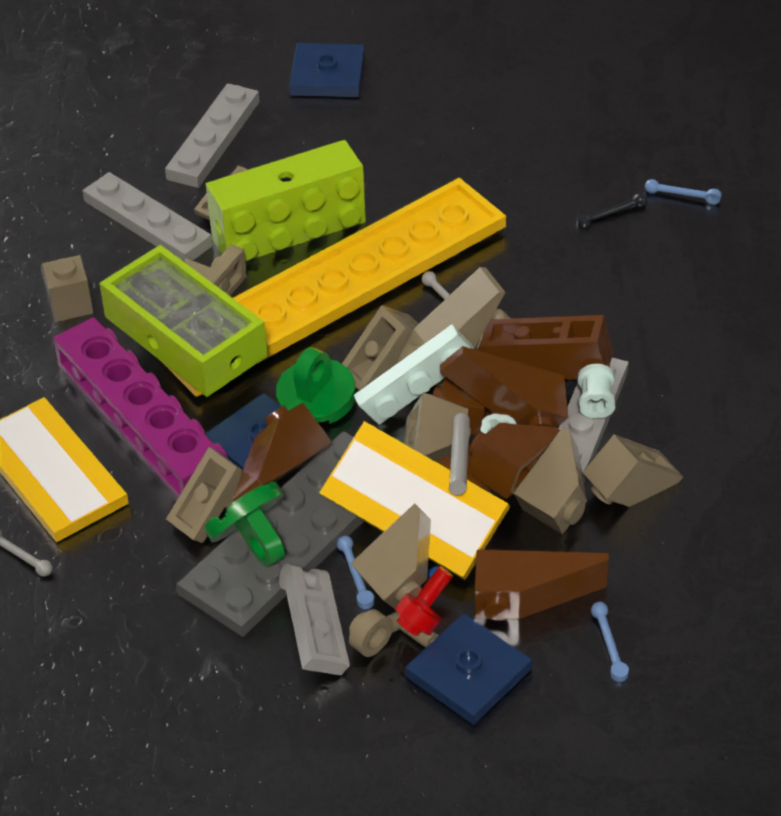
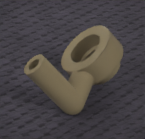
[349,609,439,657]

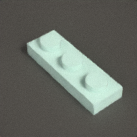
[354,325,474,425]

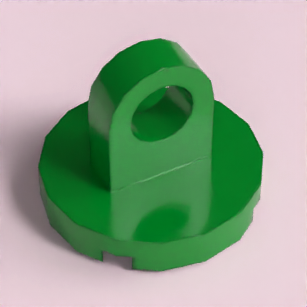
[276,347,356,424]
[204,481,285,567]

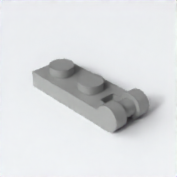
[279,564,350,675]

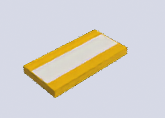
[0,397,129,542]
[319,421,510,580]

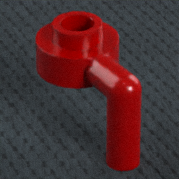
[395,566,453,636]

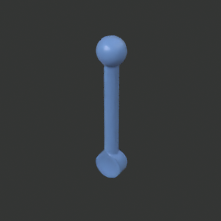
[645,179,722,205]
[337,535,374,609]
[591,602,629,682]

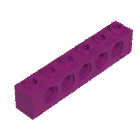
[53,317,228,498]

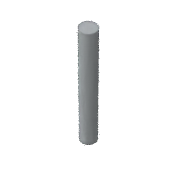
[449,413,470,495]

